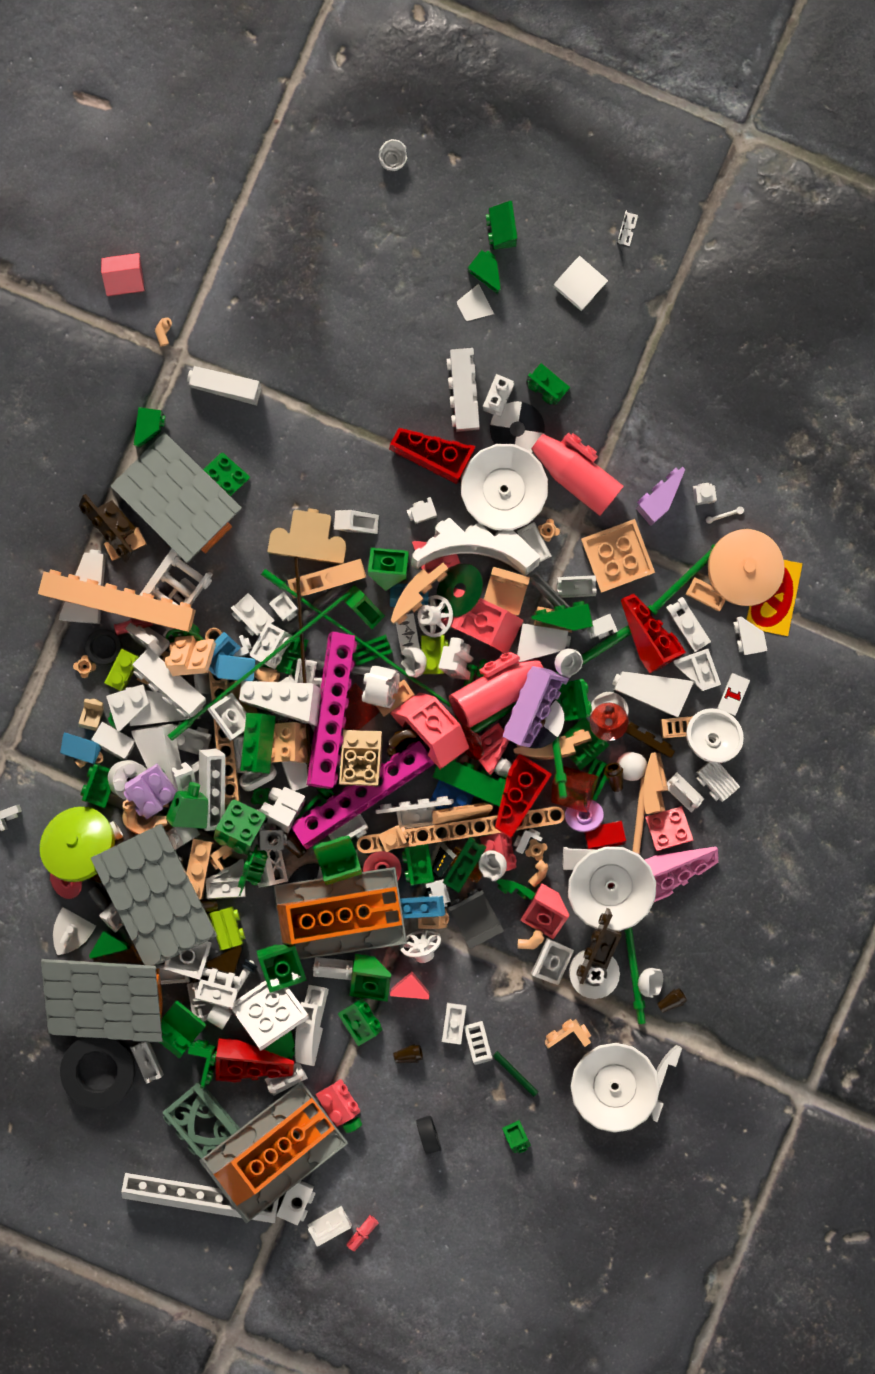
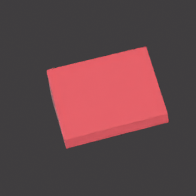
[101,253,145,296]
[390,971,429,999]

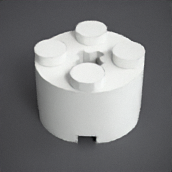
[362,666,400,708]
[108,760,147,801]

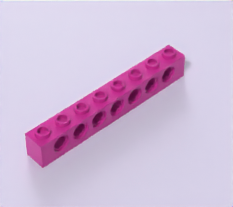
[306,632,357,789]
[291,741,435,849]

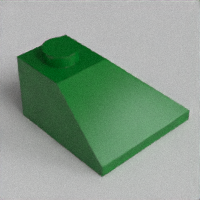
[256,944,307,993]
[350,954,391,1002]

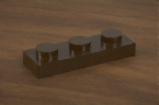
[620,721,675,758]

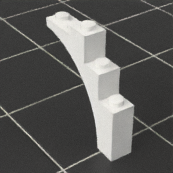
[411,518,540,576]

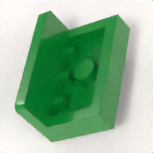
[80,764,112,808]
[402,844,434,886]

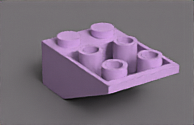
[636,467,685,526]

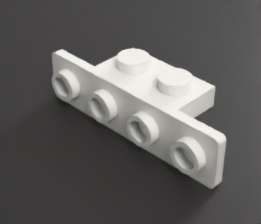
[376,796,454,829]

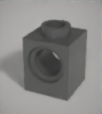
[258,830,287,850]

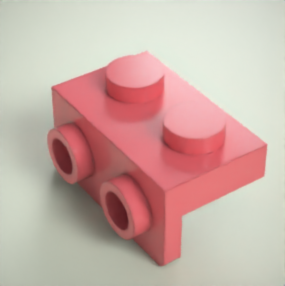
[480,833,517,871]
[315,1079,360,1127]

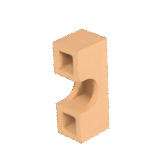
[186,838,214,899]

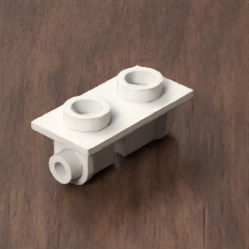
[667,772,704,812]
[313,957,353,980]
[265,1063,308,1096]

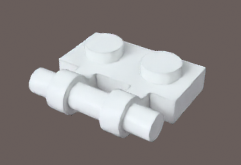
[195,968,242,1009]

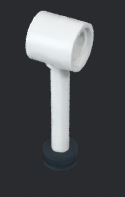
[206,959,258,1029]

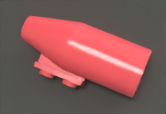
[531,433,624,516]
[449,652,544,729]

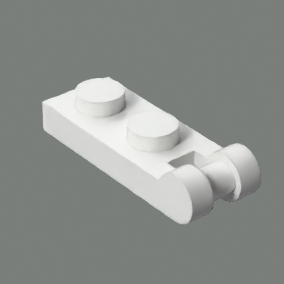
[666,597,711,652]

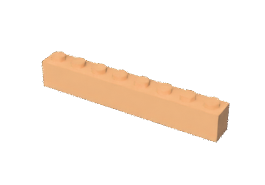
[38,569,196,632]

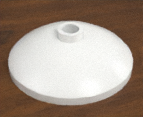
[686,709,743,763]

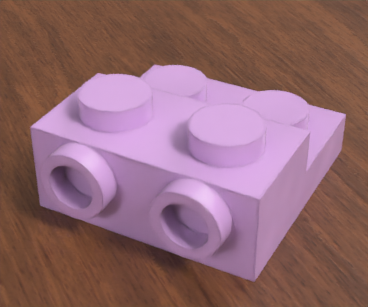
[124,764,177,819]

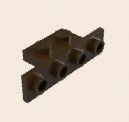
[79,494,136,562]
[576,908,622,984]

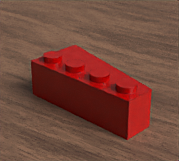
[389,428,476,484]

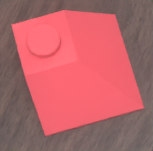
[520,884,569,939]

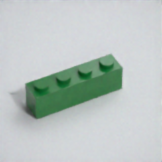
[432,758,506,807]

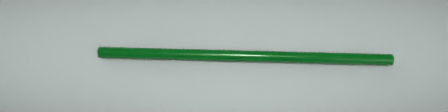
[463,625,631,740]

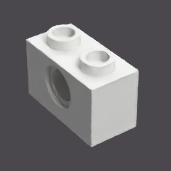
[277,1181,315,1225]

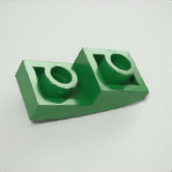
[496,878,536,900]

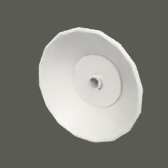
[461,444,548,530]
[568,847,656,932]
[570,1043,660,1133]

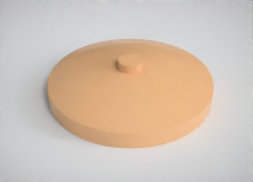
[708,529,784,606]

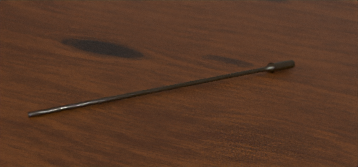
[294,557,313,787]

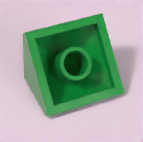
[367,548,409,591]

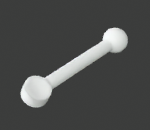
[706,507,744,524]

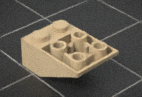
[339,730,383,786]

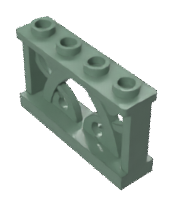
[163,1080,240,1169]

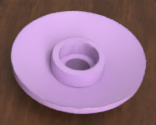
[565,799,604,832]

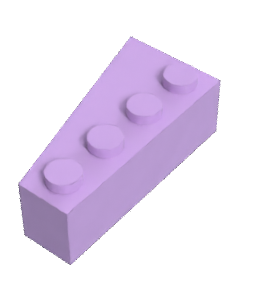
[502,666,569,747]

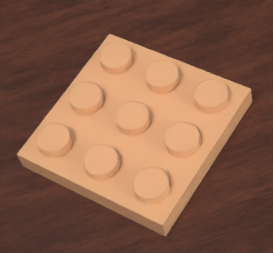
[581,519,655,593]

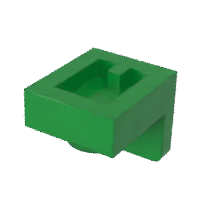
[502,1120,531,1153]

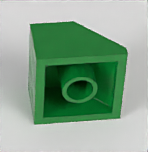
[485,201,517,250]

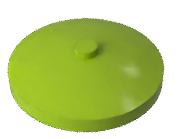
[40,807,115,882]

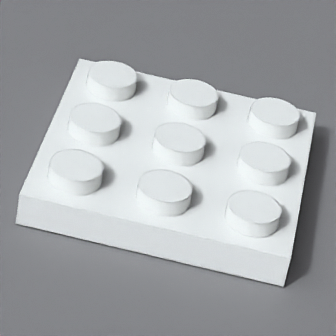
[231,981,309,1051]

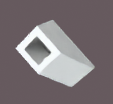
[733,617,767,655]
[166,827,200,850]

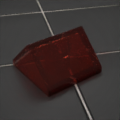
[551,766,599,813]

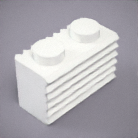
[696,762,740,802]

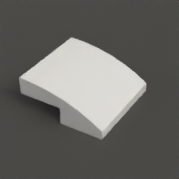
[553,256,608,311]

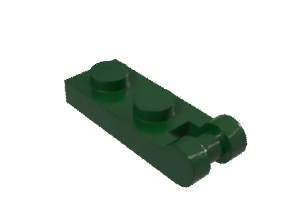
[442,837,487,893]

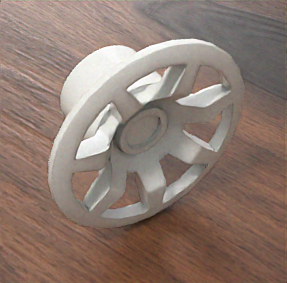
[417,595,453,637]
[400,929,441,963]

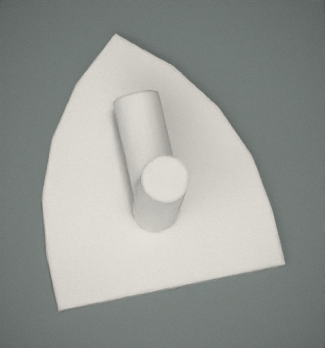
[53,907,96,955]

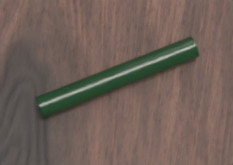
[492,1051,539,1097]

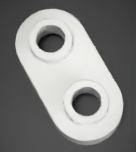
[239,763,277,791]

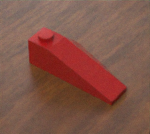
[621,594,686,673]
[495,753,552,838]
[216,1038,294,1082]

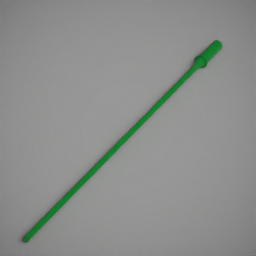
[261,569,451,707]
[167,591,351,741]

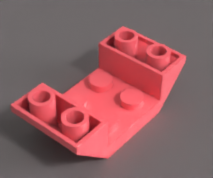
[441,587,524,653]
[390,692,469,769]

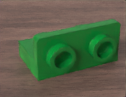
[338,998,383,1046]

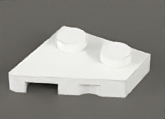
[106,684,150,732]

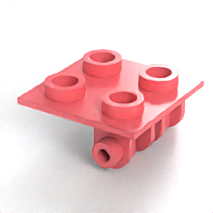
[645,806,693,851]

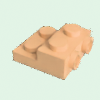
[165,636,216,676]

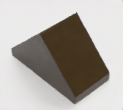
[206,944,243,974]

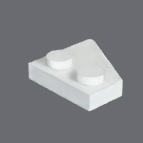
[673,649,721,691]
[206,859,246,899]

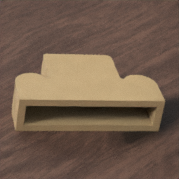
[267,508,347,564]

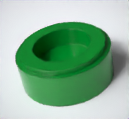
[342,1117,362,1133]

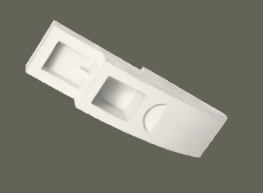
[295,985,329,1066]

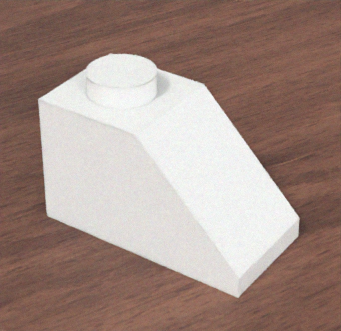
[334,510,379,534]

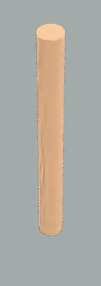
[633,777,645,854]

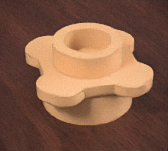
[538,519,560,542]
[73,655,96,678]
[525,839,547,861]

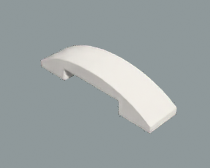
[651,1045,682,1122]

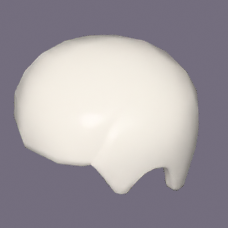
[378,139,407,171]
[401,648,427,677]
[554,648,583,678]
[617,752,647,781]
[478,850,507,881]
[638,968,663,998]

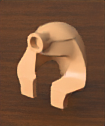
[122,800,173,835]

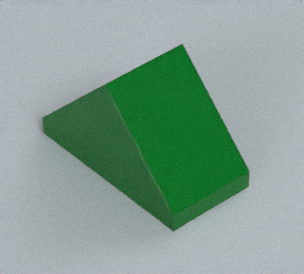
[89,930,130,959]

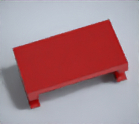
[584,821,626,850]

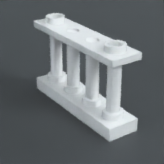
[140,549,213,637]

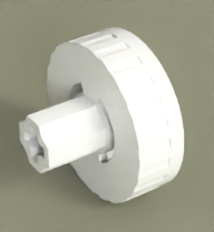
[569,949,620,999]

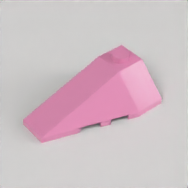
[645,847,718,902]

